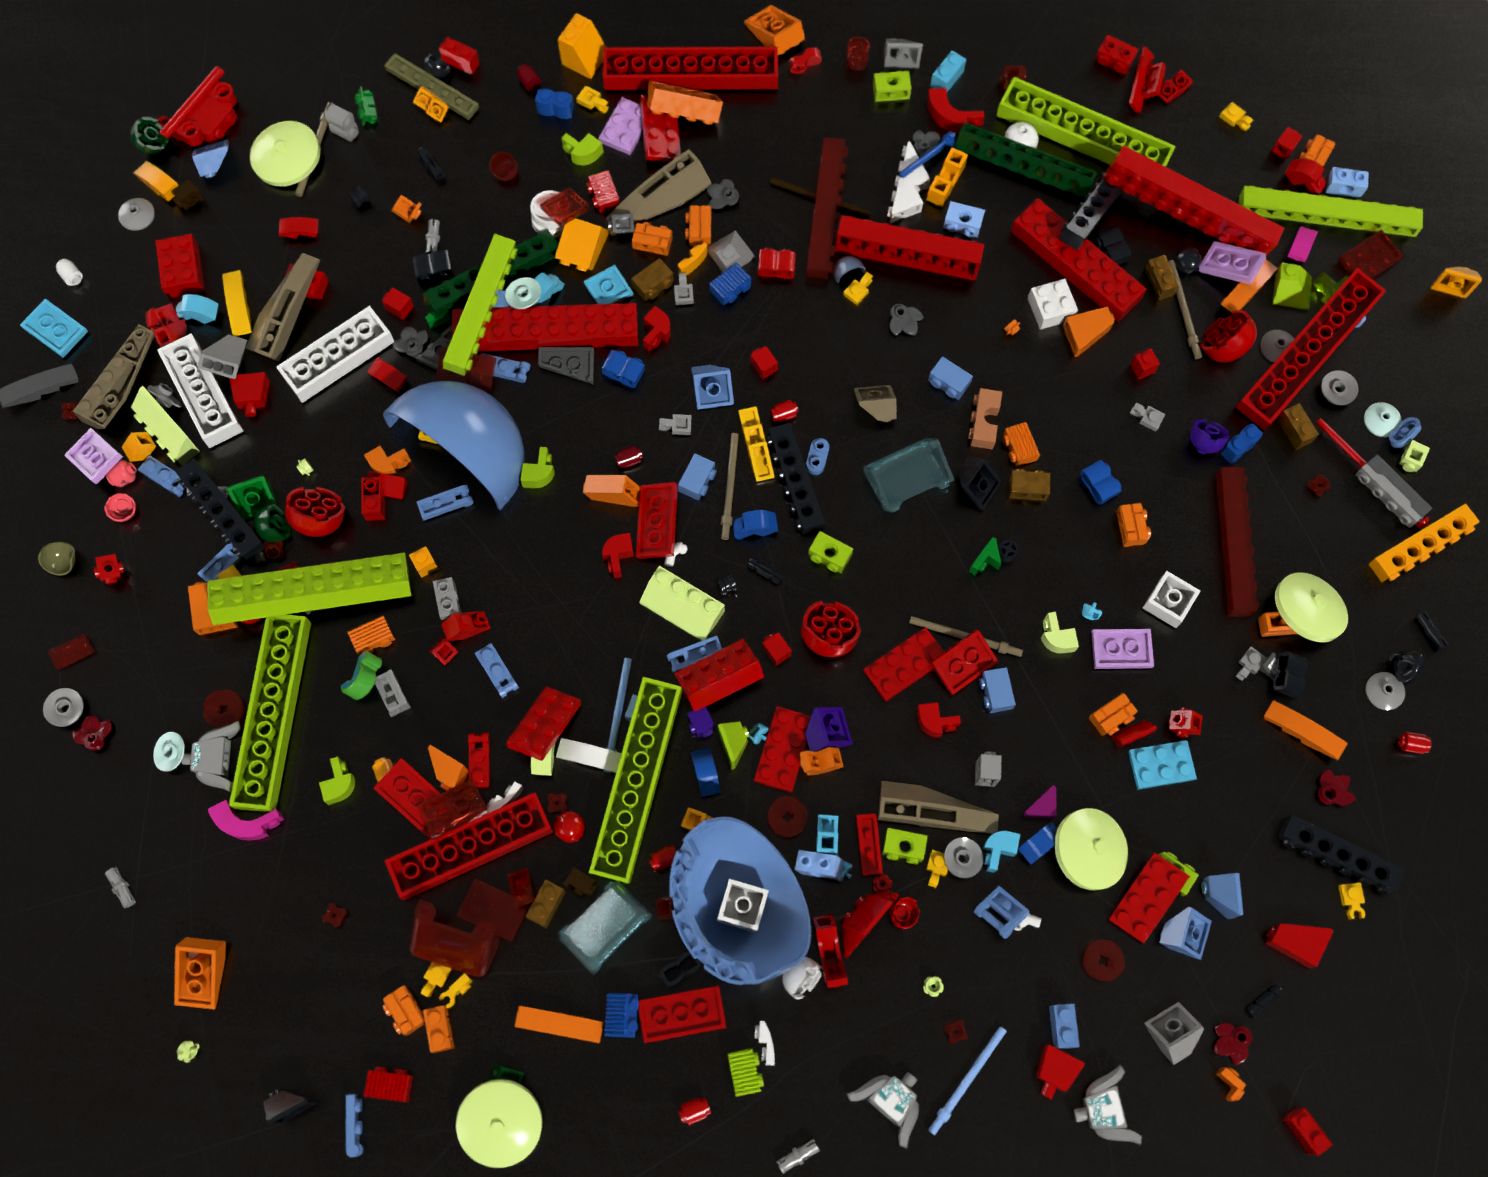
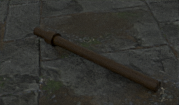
[770,177,871,218]

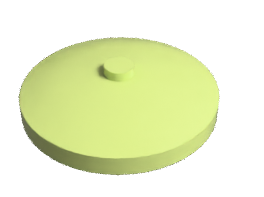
[250,121,320,186]
[1275,573,1348,642]
[1055,808,1128,890]
[456,1080,542,1168]

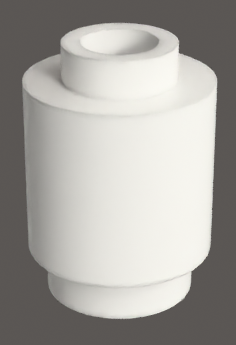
[56,259,83,286]

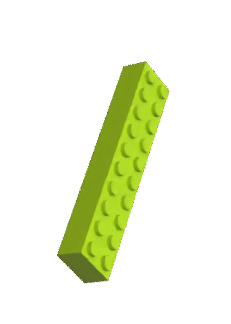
[996,77,1176,167]
[207,553,411,625]
[229,615,311,813]
[589,677,683,884]

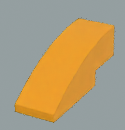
[133,161,179,202]

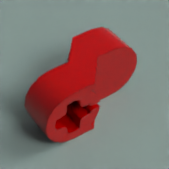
[789,48,822,74]

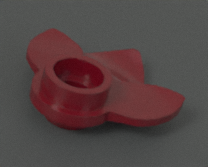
[72,715,112,751]
[1318,769,1356,806]
[1213,1023,1252,1065]

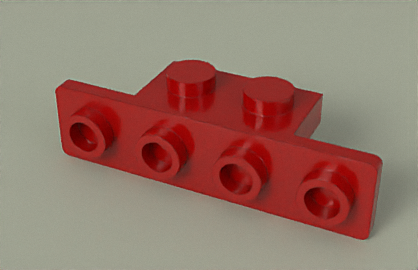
[1129,47,1166,113]

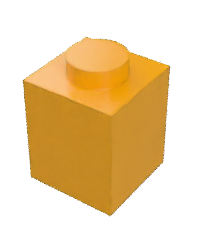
[122,432,156,462]
[409,546,438,578]

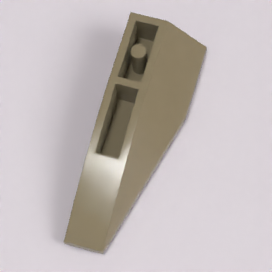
[606,149,711,225]
[246,253,320,362]
[73,324,154,429]
[877,781,999,834]

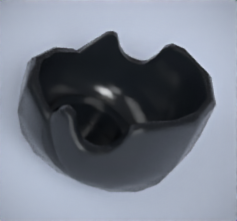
[424,53,452,79]
[1174,247,1202,274]

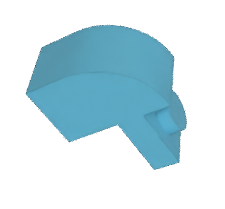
[531,272,565,307]
[176,294,218,324]
[816,815,838,855]
[982,831,1020,873]

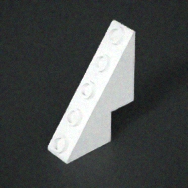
[887,141,930,223]

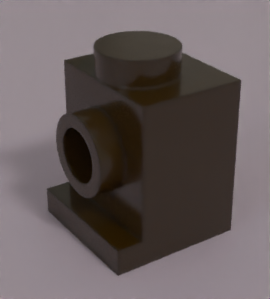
[171,179,204,210]
[564,868,597,897]

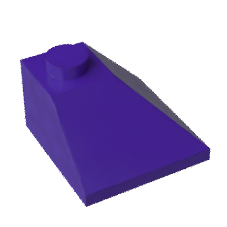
[805,707,853,752]

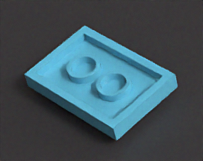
[20,299,88,358]
[1128,740,1197,790]

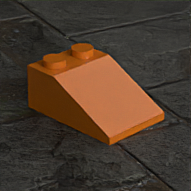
[744,5,805,55]
[174,937,226,1009]

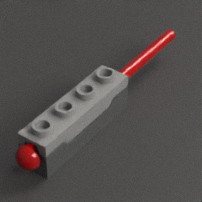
[1316,418,1433,528]

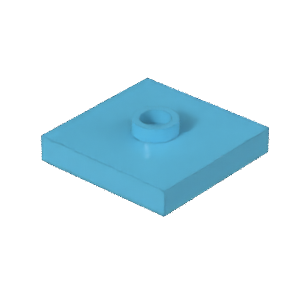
[583,265,633,304]

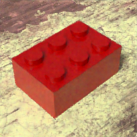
[155,234,205,298]

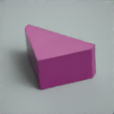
[1022,785,1056,819]

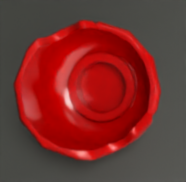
[553,811,586,843]
[889,897,920,929]

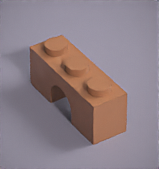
[968,388,1002,450]

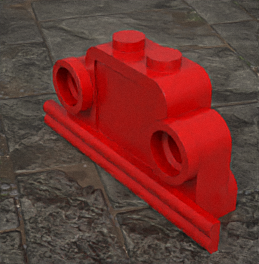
[159,66,237,147]

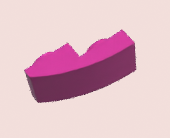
[1288,226,1318,262]

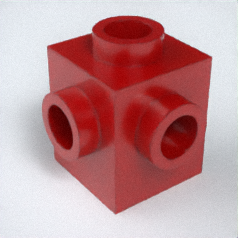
[93,554,124,584]
[1169,708,1203,738]

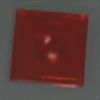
[540,187,590,227]

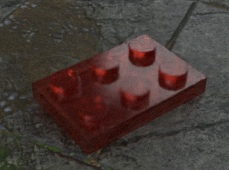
[1338,230,1405,279]
[435,347,497,394]
[416,779,489,840]
[456,879,530,942]

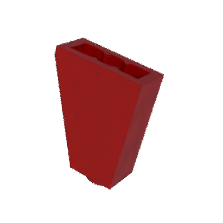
[1266,923,1334,968]

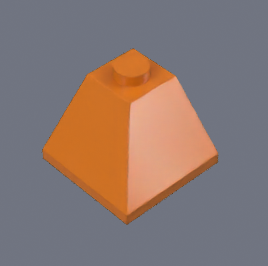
[428,745,469,793]

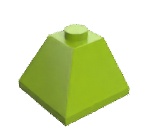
[1272,263,1312,311]
[718,722,749,770]

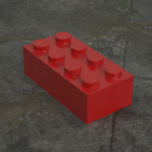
[674,639,764,712]

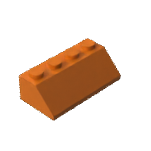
[648,81,723,125]

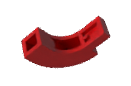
[927,88,984,133]
[813,914,848,988]

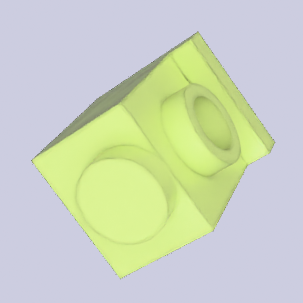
[1399,440,1430,472]

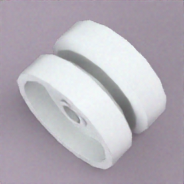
[530,190,570,238]

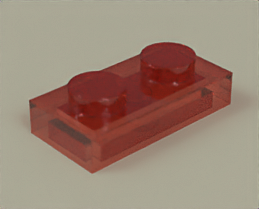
[48,634,95,670]
[508,867,535,908]

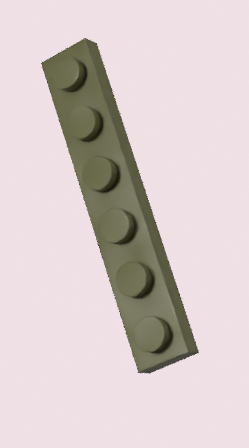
[384,54,479,120]

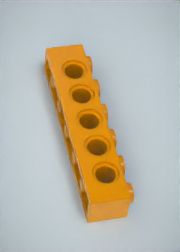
[1368,504,1480,582]

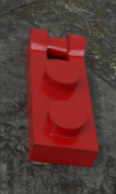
[468,732,490,789]

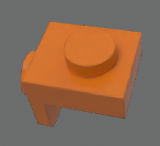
[391,195,422,223]
[1216,1067,1246,1101]

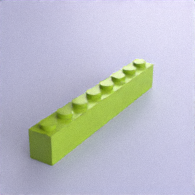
[443,234,518,376]

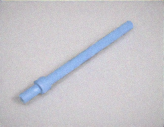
[603,658,632,773]
[928,1027,1007,1135]

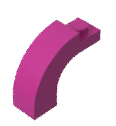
[207,800,284,841]

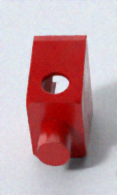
[229,372,269,417]
[1036,1044,1085,1100]

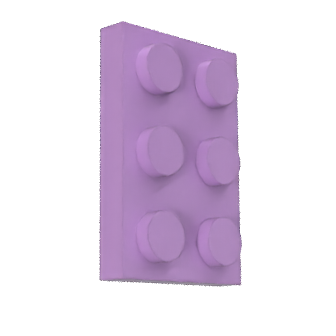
[599,97,643,155]
[1199,241,1266,285]
[65,428,123,484]
[1091,629,1154,669]

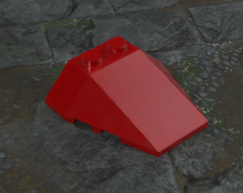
[841,892,900,959]

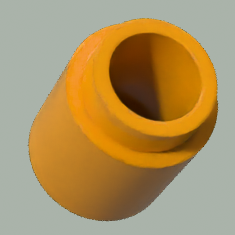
[372,757,393,782]

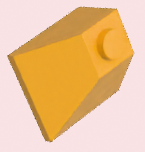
[1430,267,1482,298]

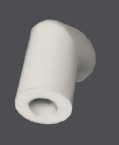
[664,542,687,567]
[1014,914,1042,931]

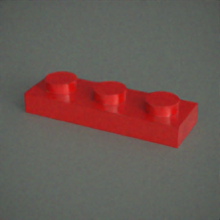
[856,813,883,876]

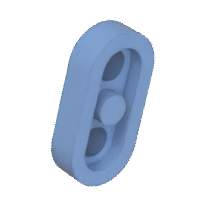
[1389,417,1421,448]
[806,438,829,475]

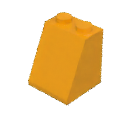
[558,13,606,79]
[555,216,609,272]

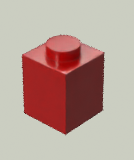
[1272,127,1303,160]
[382,287,414,320]
[750,346,778,379]
[1130,348,1160,380]
[762,632,792,666]

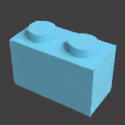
[930,51,966,92]

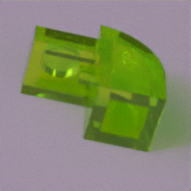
[1313,272,1348,304]

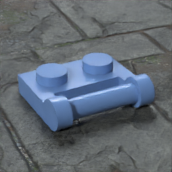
[974,886,1029,939]

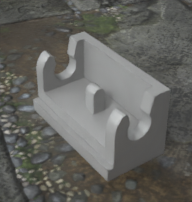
[375,669,411,717]

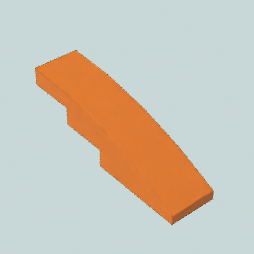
[1221,259,1278,313]
[1264,700,1348,760]
[514,1006,604,1043]

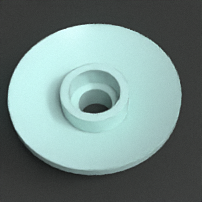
[505,277,541,309]
[1364,402,1402,437]
[153,732,185,772]

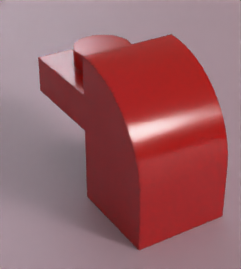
[1285,158,1327,195]
[152,303,187,348]
[643,306,671,352]
[602,533,634,578]
[916,702,961,737]

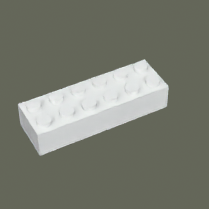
[277,306,394,403]
[157,334,243,448]

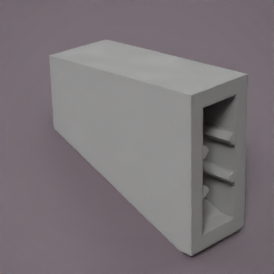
[197,335,247,379]

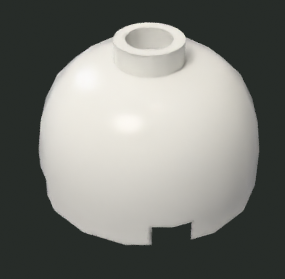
[1004,122,1039,149]
[782,957,822,1000]

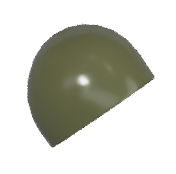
[38,542,75,575]

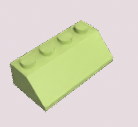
[131,386,200,465]
[639,566,725,641]

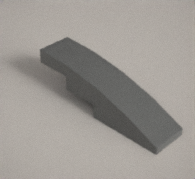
[0,364,78,408]

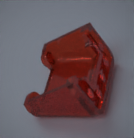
[410,899,500,977]

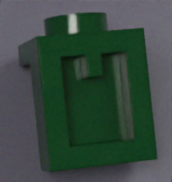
[488,1064,524,1085]

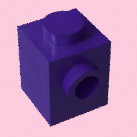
[687,707,715,738]

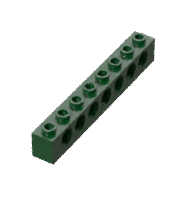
[955,122,1097,198]
[423,230,559,320]

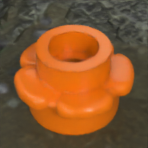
[1004,319,1020,335]

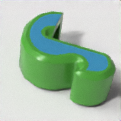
[341,651,382,700]

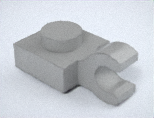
[674,273,694,305]
[1130,403,1165,432]
[659,414,691,435]
[1236,647,1267,681]

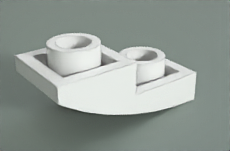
[487,782,524,813]
[755,1021,774,1066]

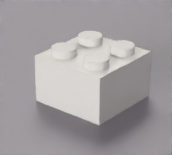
[1027,279,1078,330]
[1143,571,1200,628]
[717,879,769,933]

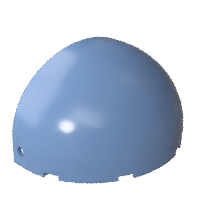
[383,381,525,510]
[670,817,811,985]

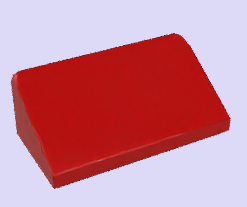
[368,471,407,500]
[1112,720,1157,748]

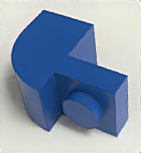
[732,510,778,540]
[690,747,721,797]
[1018,821,1058,864]

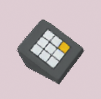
[1259,652,1278,681]

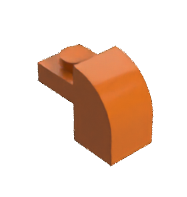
[364,446,411,476]
[800,747,844,775]

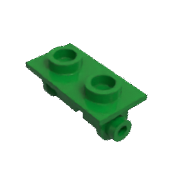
[355,86,377,126]

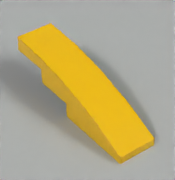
[222,270,252,336]
[738,406,775,482]

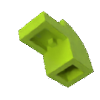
[562,133,604,165]
[521,447,555,488]
[319,757,355,805]

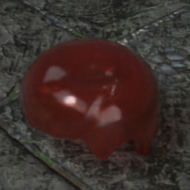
[489,152,518,181]

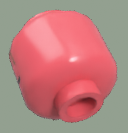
[106,460,137,488]

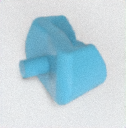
[1082,602,1102,620]
[749,723,769,744]
[837,861,853,882]

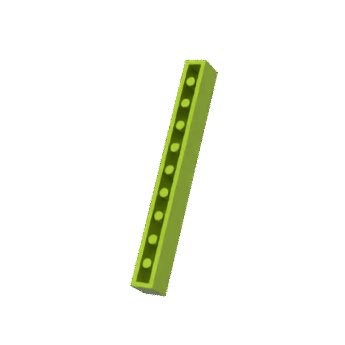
[1239,186,1423,237]

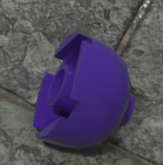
[1190,419,1230,454]

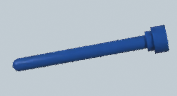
[899,132,958,178]

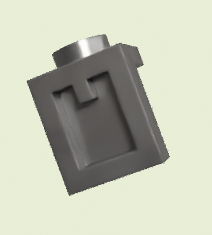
[607,214,635,236]

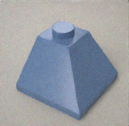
[192,139,229,178]
[691,365,734,409]
[1201,873,1243,919]
[1159,907,1212,960]

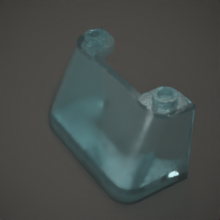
[863,438,954,513]
[559,881,652,975]

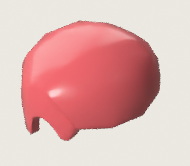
[104,493,136,522]

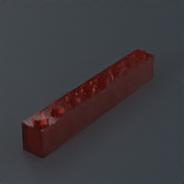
[807,137,848,279]
[1216,467,1259,617]

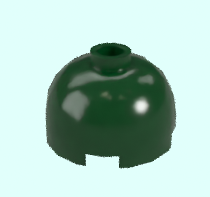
[130,117,169,154]
[254,504,291,543]

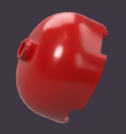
[1200,310,1257,362]
[285,487,345,537]
[801,601,861,658]

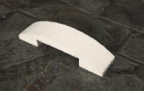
[556,738,622,773]

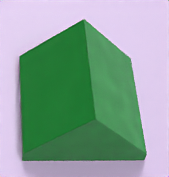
[227,475,277,520]

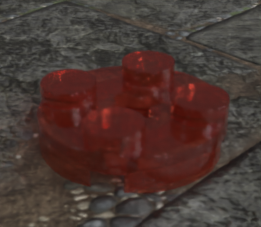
[203,690,245,728]
[768,796,808,837]
[1082,940,1125,982]

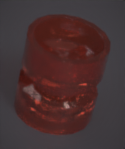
[846,37,870,70]

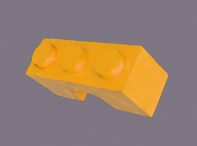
[927,148,968,207]

